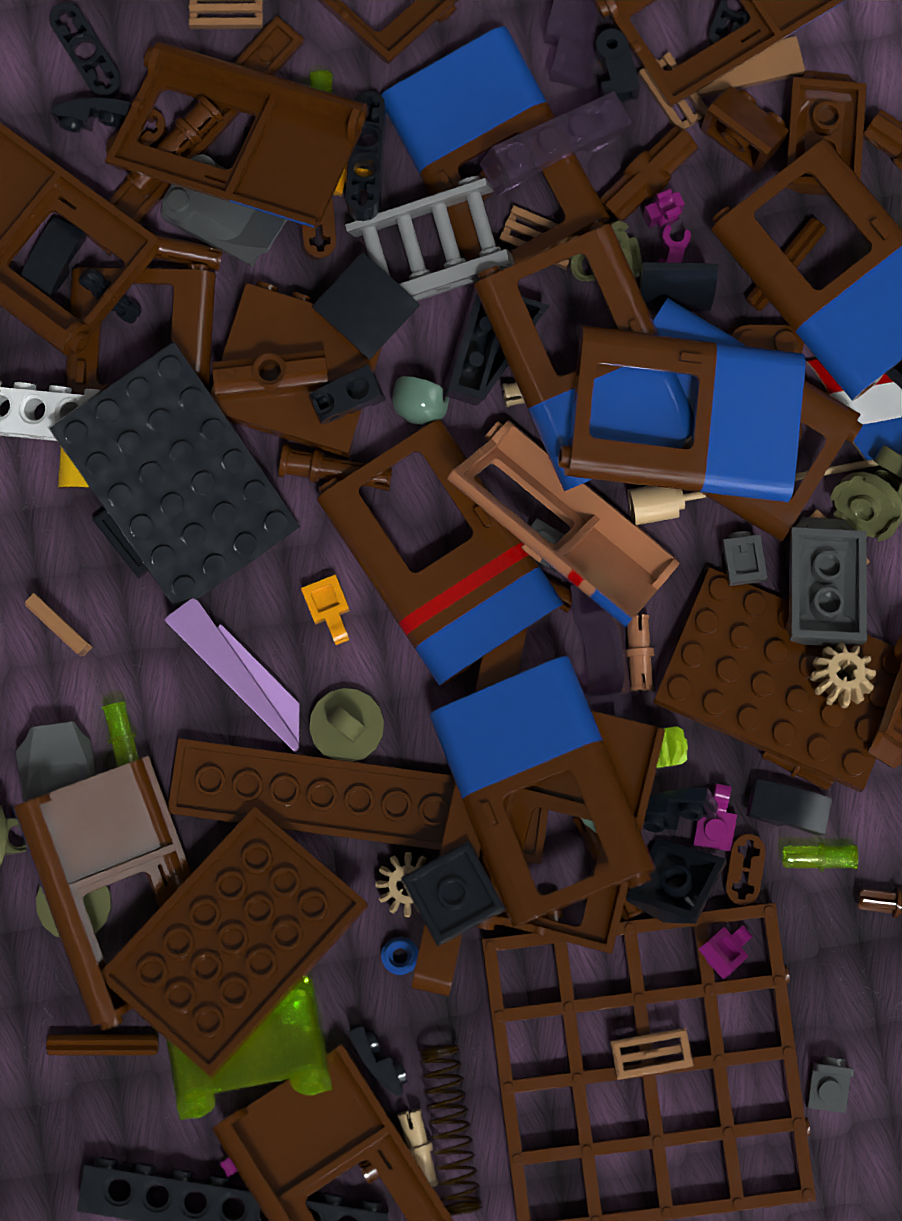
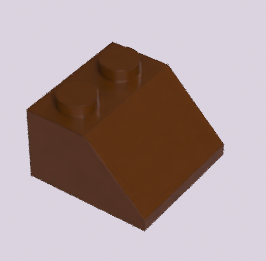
[700,86,789,174]

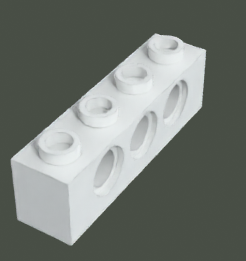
[0,382,101,441]

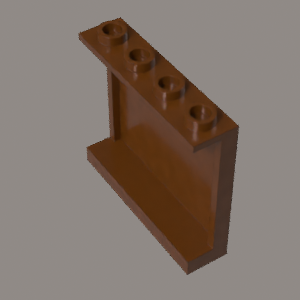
[210,281,383,459]

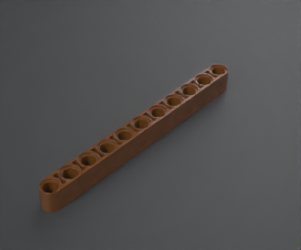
[411,628,527,996]

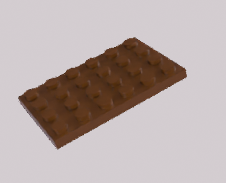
[652,567,900,793]
[101,806,368,1080]

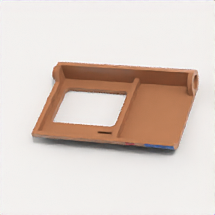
[447,420,681,627]

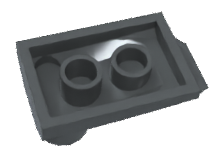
[161,154,287,267]
[786,517,867,646]
[14,721,96,863]

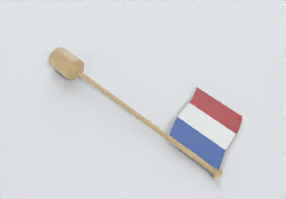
[627,359,902,525]

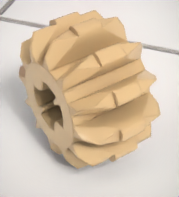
[810,642,876,708]
[376,852,426,917]

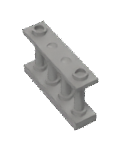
[345,176,515,301]

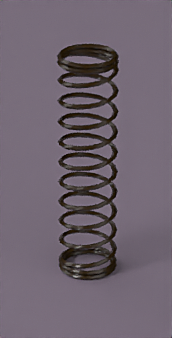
[419,1044,483,1215]

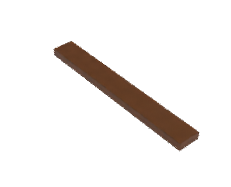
[86,16,305,257]

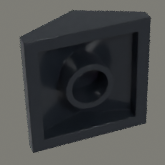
[626,838,727,924]

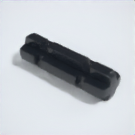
[78,267,141,324]

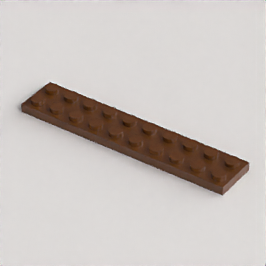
[168,739,549,864]

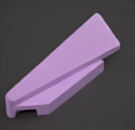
[164,598,300,753]

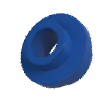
[381,937,419,975]

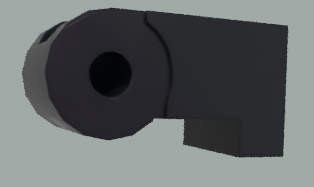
[595,28,640,107]
[308,364,386,425]

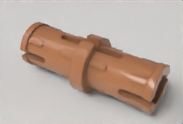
[625,614,655,691]

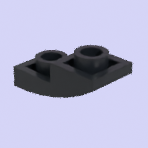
[51,98,132,133]
[21,217,87,299]
[746,779,832,836]
[642,787,718,832]
[349,1024,408,1096]

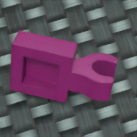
[643,188,685,229]
[658,225,691,263]
[693,784,737,852]
[699,925,753,979]

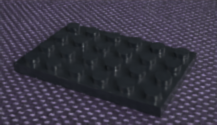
[48,341,300,610]

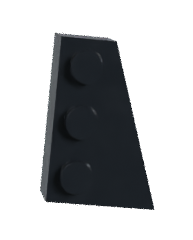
[443,288,550,406]

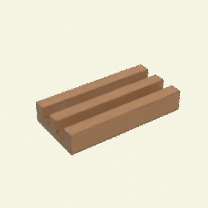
[189,0,263,29]
[638,52,708,130]
[499,205,579,270]
[25,593,93,656]
[610,1028,693,1080]

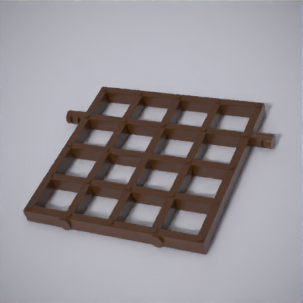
[482,903,816,1221]

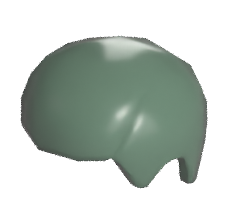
[392,376,449,425]

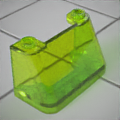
[166,975,333,1120]

